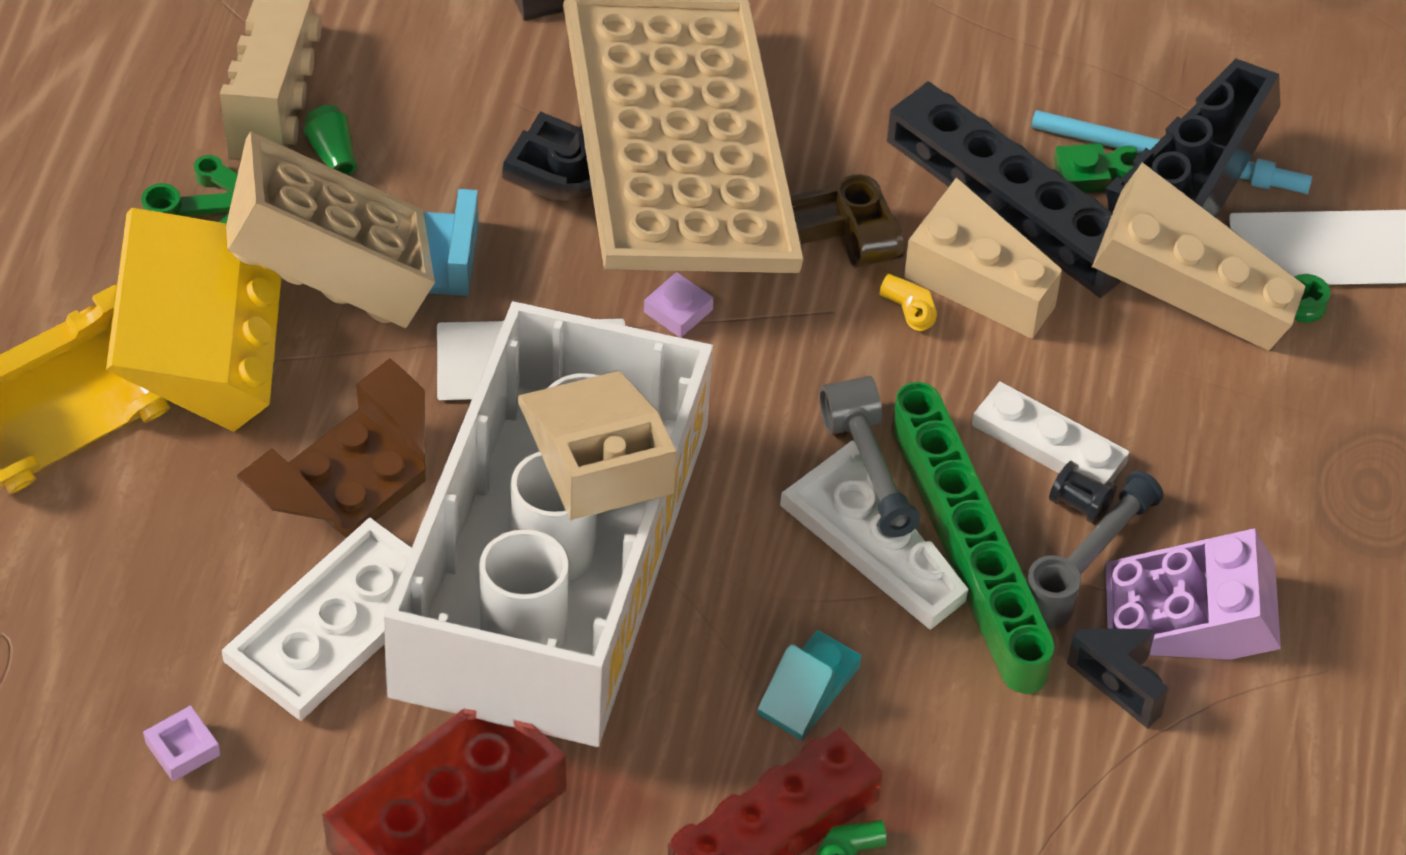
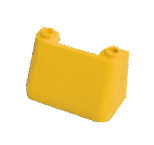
[0,284,171,495]

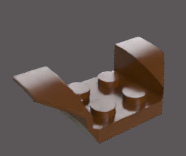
[237,358,426,538]

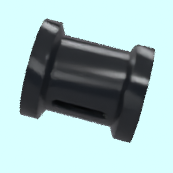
[1049,461,1117,525]

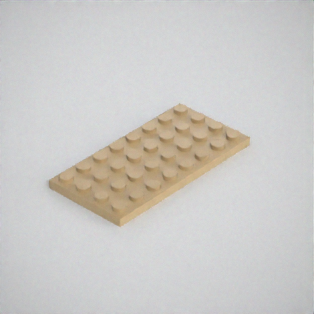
[563,0,803,273]

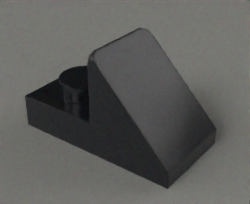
[1067,628,1169,729]

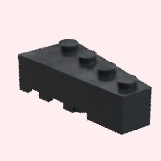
[1106,58,1281,218]

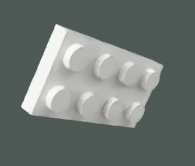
[222,518,411,721]

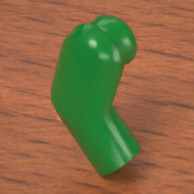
[816,820,887,855]

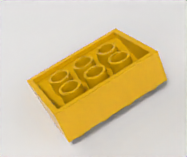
[106,208,281,432]

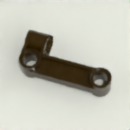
[790,174,904,268]

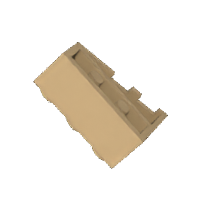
[904,178,1062,339]

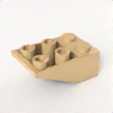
[518,371,677,521]

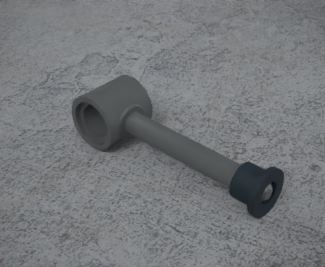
[819,376,920,537]
[1026,471,1164,629]

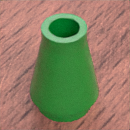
[303,105,358,176]

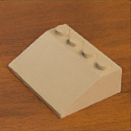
[226,131,435,328]

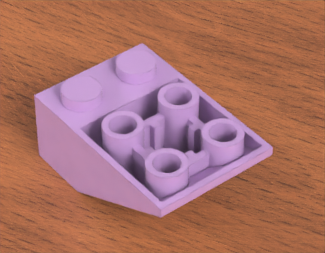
[1106,528,1281,660]

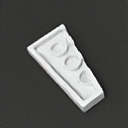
[780,440,969,630]

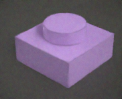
[644,272,714,338]
[143,705,220,782]

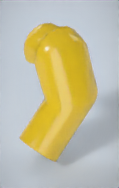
[879,274,937,331]

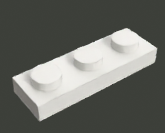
[972,381,1130,484]

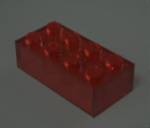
[322,708,567,855]

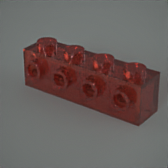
[668,727,883,855]

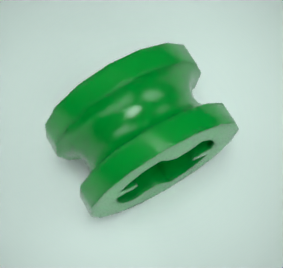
[1294,274,1331,323]

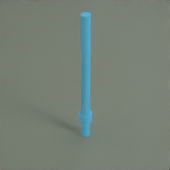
[1031,110,1313,195]

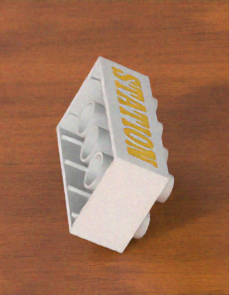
[384,301,713,747]

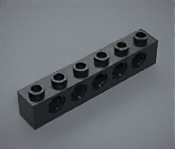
[887,81,1121,299]

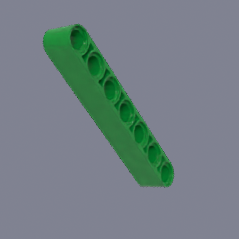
[892,382,1055,694]

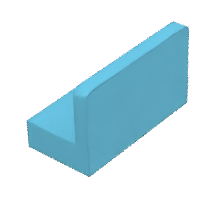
[424,189,479,296]

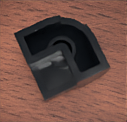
[502,111,592,201]

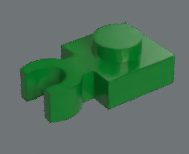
[1054,143,1137,193]

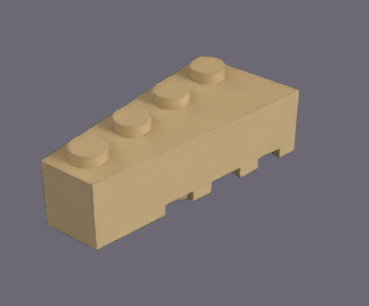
[220,0,322,160]
[1092,163,1305,351]

